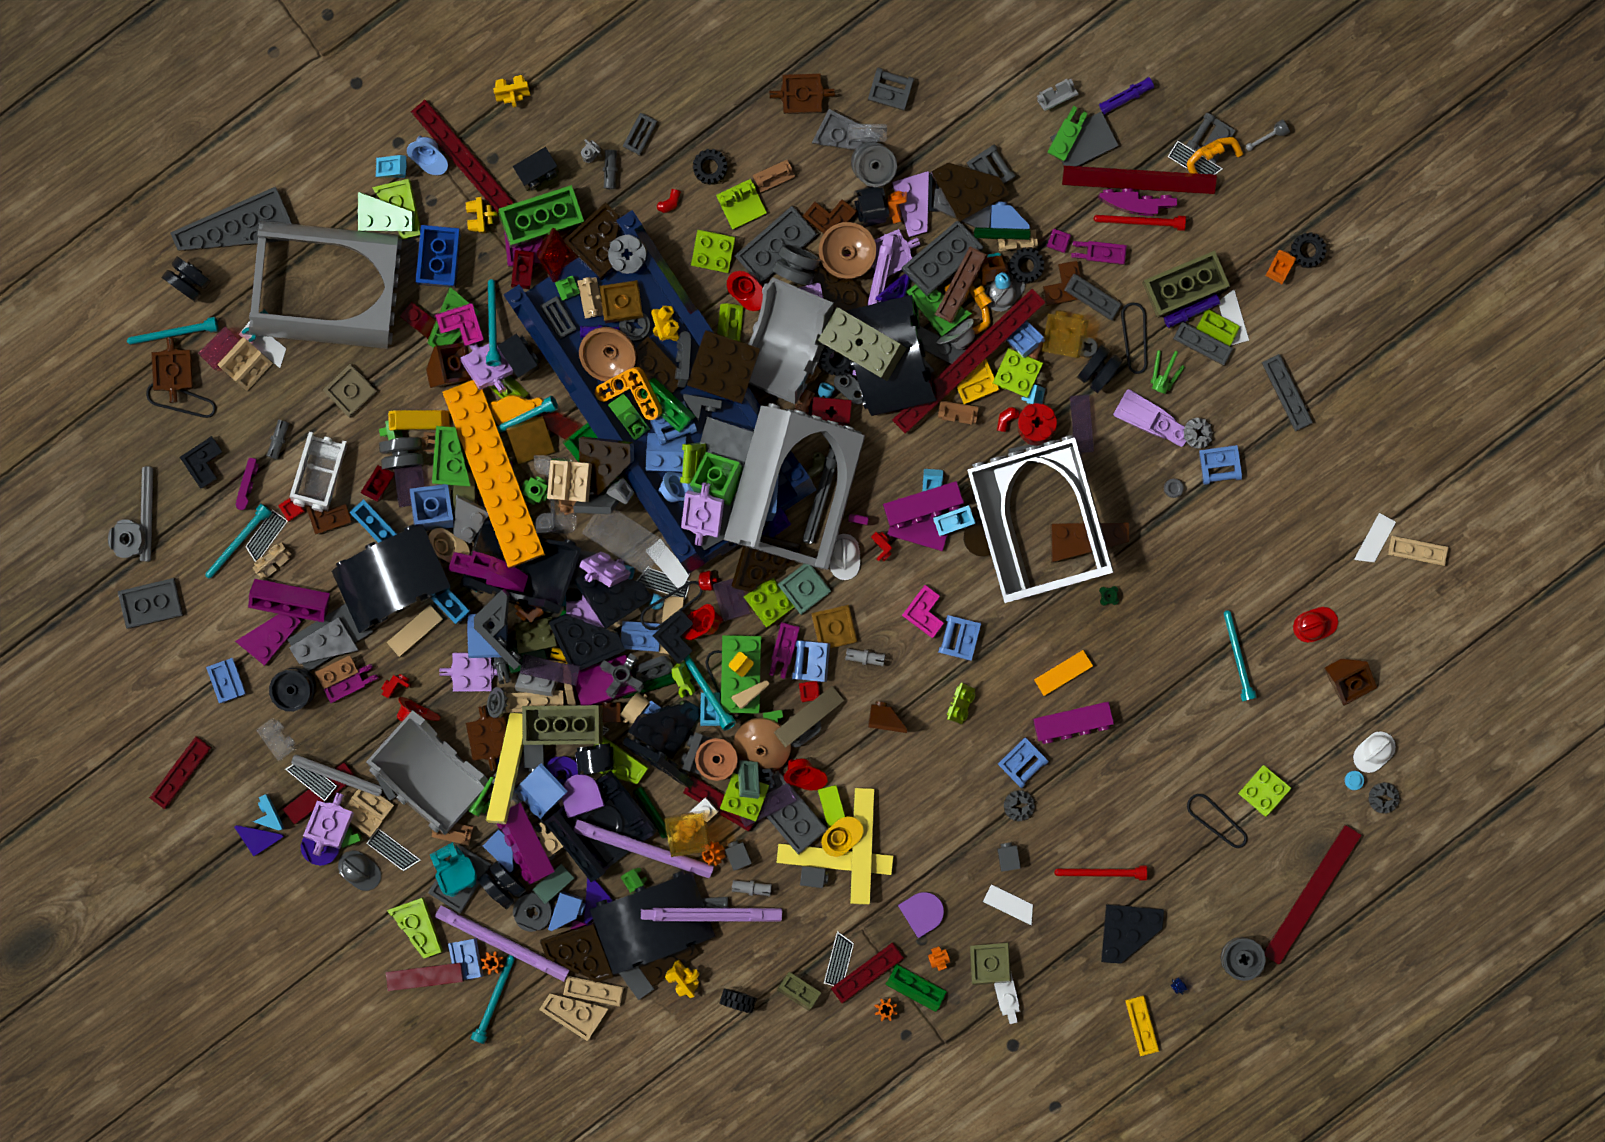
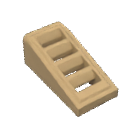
[731,680,770,709]

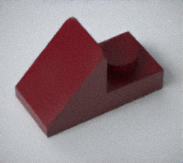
[511,250,534,290]
[400,302,436,339]
[361,465,395,502]

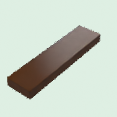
[935,246,988,324]

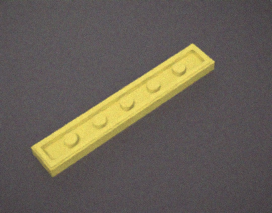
[486,713,524,824]
[850,788,874,905]
[777,844,893,875]

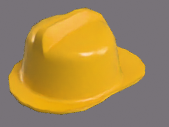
[821,816,863,857]

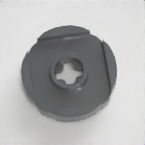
[608,235,648,274]
[108,520,145,558]
[513,893,552,932]

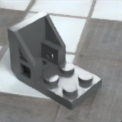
[474,589,522,670]

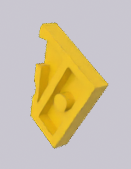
[956,359,999,405]

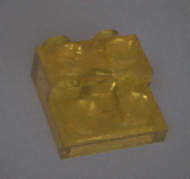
[1042,310,1089,358]

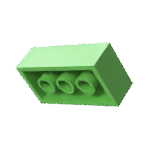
[498,185,584,248]
[721,635,761,713]

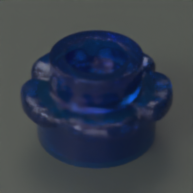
[1170,977,1188,995]

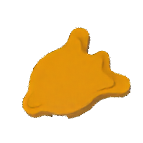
[489,394,544,431]

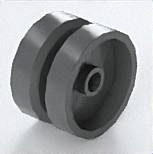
[851,141,897,187]
[773,244,821,286]
[379,437,424,470]
[1220,937,1266,981]

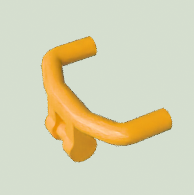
[1187,137,1243,173]
[944,284,992,335]

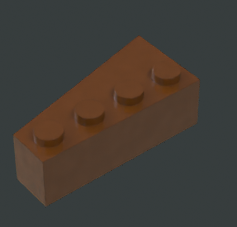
[1050,523,1129,563]

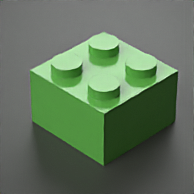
[690,452,743,506]

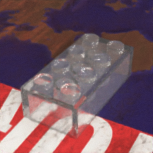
[582,509,668,576]

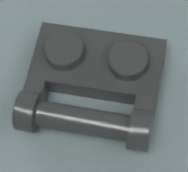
[868,67,914,111]
[1186,113,1236,164]
[966,144,1016,184]

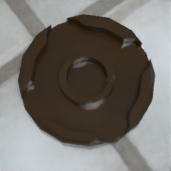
[963,518,991,557]

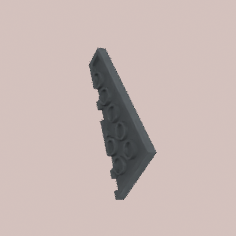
[170,187,292,251]

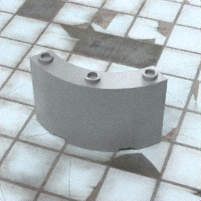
[748,277,833,404]
[366,710,488,835]

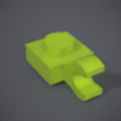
[671,661,695,698]

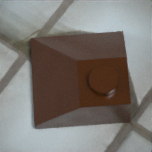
[426,343,473,388]
[1325,659,1377,706]
[868,701,907,733]

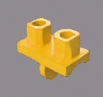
[493,75,530,108]
[466,197,498,234]
[651,306,679,341]
[665,960,700,999]

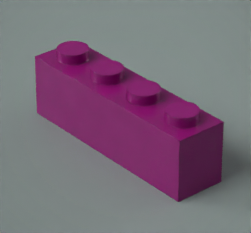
[883,481,963,529]
[248,579,330,623]
[1032,702,1114,744]
[496,803,555,884]

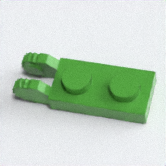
[1047,106,1088,162]

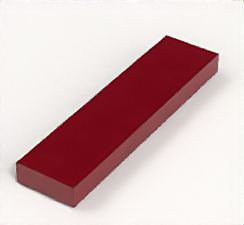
[149,736,212,809]
[283,762,356,824]
[683,776,755,831]
[831,943,903,1003]
[385,962,464,991]

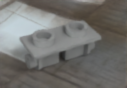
[1037,79,1078,111]
[581,139,602,163]

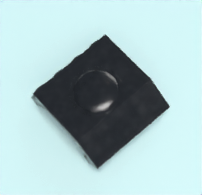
[544,770,658,882]

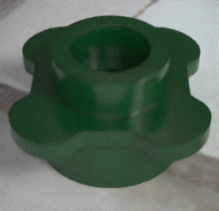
[1099,586,1119,606]

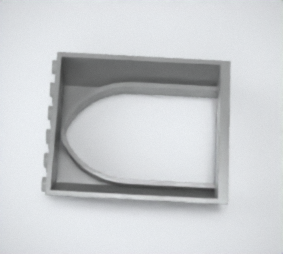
[249,221,402,349]
[724,403,865,570]
[967,435,1114,603]

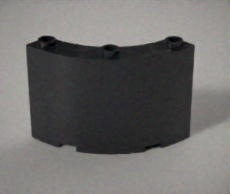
[847,295,937,416]
[460,521,581,614]
[331,524,451,633]
[589,871,716,975]

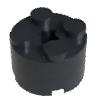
[854,187,890,228]
[575,743,616,775]

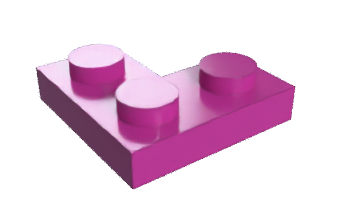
[435,303,483,346]
[902,585,944,638]

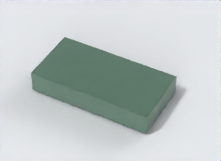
[738,760,760,799]
[533,864,574,904]

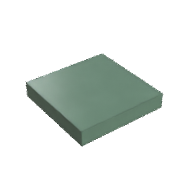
[777,564,831,614]

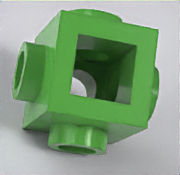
[521,476,548,505]

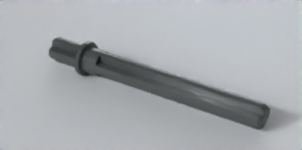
[802,447,837,544]

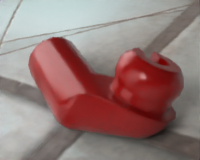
[657,189,681,213]
[997,407,1019,432]

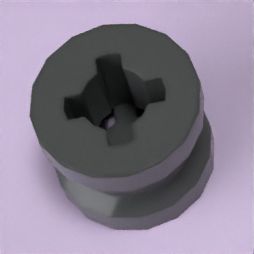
[1077,338,1097,358]

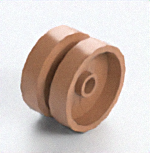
[695,738,738,781]

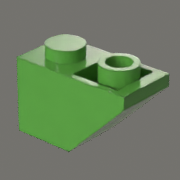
[608,393,650,440]

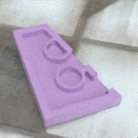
[892,171,929,238]

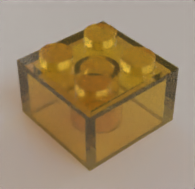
[664,810,711,857]

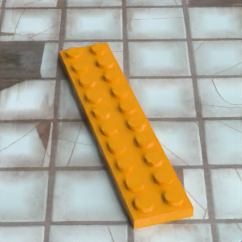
[442,380,545,569]

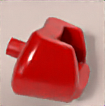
[698,570,717,591]

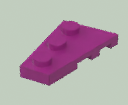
[235,614,302,666]

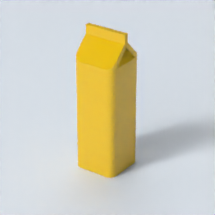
[388,410,450,431]
[729,652,754,677]

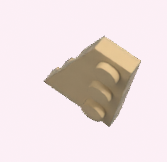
[539,993,609,1041]

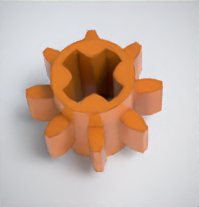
[701,841,726,866]
[928,946,950,971]
[481,951,505,975]
[874,998,897,1021]

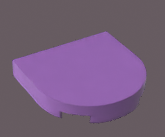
[562,774,605,818]
[898,892,944,938]

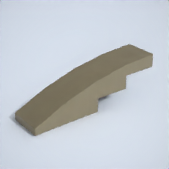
[773,686,844,747]

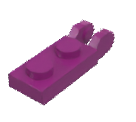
[1071,241,1127,265]
[235,458,259,510]
[769,622,800,679]
[324,664,378,703]

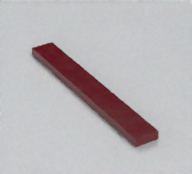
[410,99,515,214]
[1062,165,1217,194]
[1264,825,1361,965]

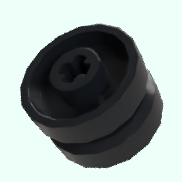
[161,256,211,303]
[1077,344,1124,394]
[269,666,316,712]
[478,861,526,909]

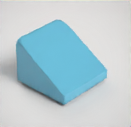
[922,469,943,492]

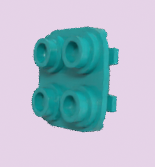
[429,842,477,897]

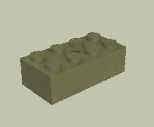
[1142,251,1230,317]
[818,307,907,381]
[522,705,603,745]

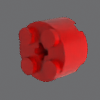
[1018,403,1057,446]

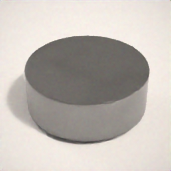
[1164,479,1183,498]

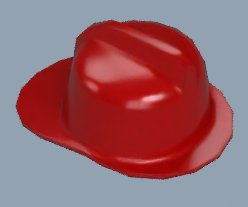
[726,271,763,311]
[682,604,723,640]
[1293,607,1338,643]
[397,697,441,722]
[784,758,828,791]

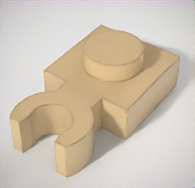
[533,822,563,858]

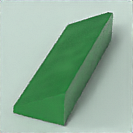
[640,378,695,433]
[886,964,947,1012]

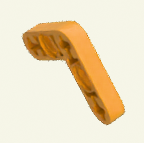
[595,367,662,420]

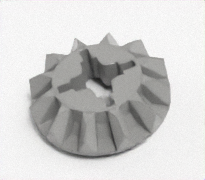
[1184,418,1214,448]

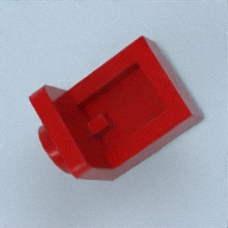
[870,532,892,562]
[381,674,411,699]

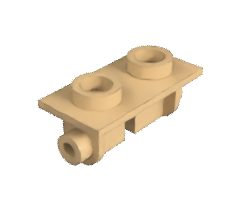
[998,229,1038,251]
[578,277,603,319]
[253,542,292,580]

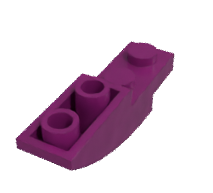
[1098,189,1177,216]
[449,551,528,593]

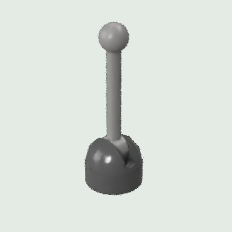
[1246,119,1290,151]

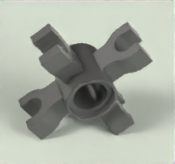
[600,653,644,699]

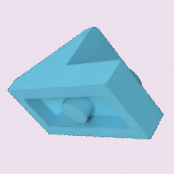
[376,155,407,178]
[933,505,976,536]
[700,693,720,726]
[253,794,284,830]

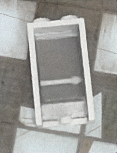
[290,432,347,512]

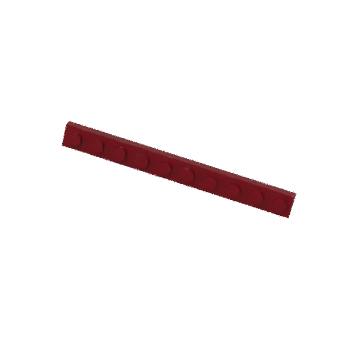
[892,288,1045,434]

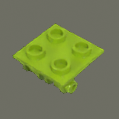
[716,179,766,230]
[691,229,735,273]
[993,348,1043,398]
[744,578,794,628]
[947,683,975,725]
[1238,765,1292,817]
[720,773,769,821]

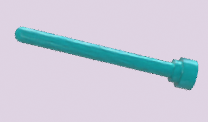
[486,279,501,367]
[127,316,219,345]
[497,396,558,433]
[205,503,272,579]
[1224,610,1257,701]
[684,655,736,731]
[470,955,515,1044]

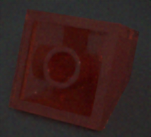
[537,228,570,282]

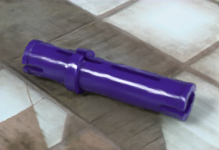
[1098,77,1155,115]
[1163,293,1221,328]

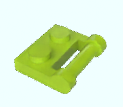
[680,443,706,484]

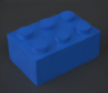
[416,225,461,288]

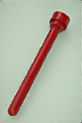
[1093,215,1186,231]
[1054,865,1147,881]

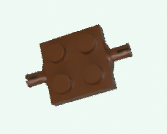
[769,73,835,114]
[151,337,193,403]
[466,705,506,771]

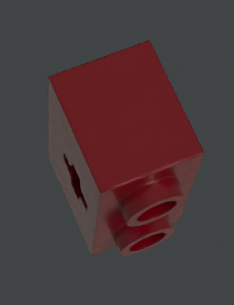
[812,397,852,426]

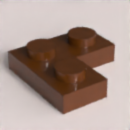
[803,199,857,234]
[1043,261,1080,306]
[305,492,352,535]

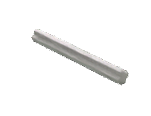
[140,467,153,562]
[291,755,383,796]

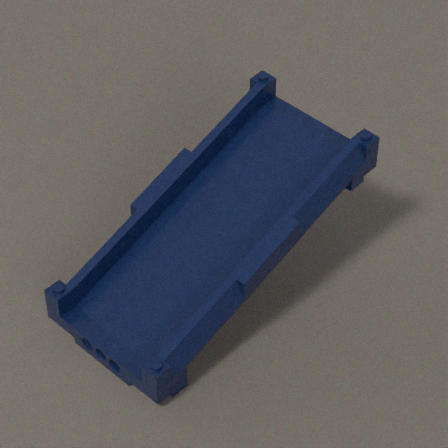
[504,210,816,575]

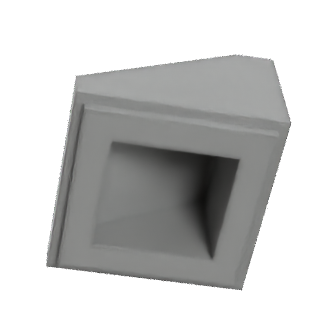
[606,478,634,504]

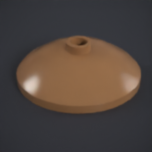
[819,222,876,279]
[579,327,636,382]
[733,718,791,771]

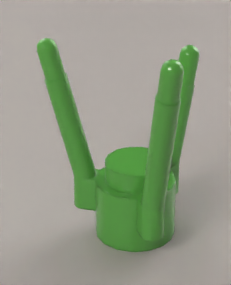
[1150,350,1185,394]
[468,771,494,817]

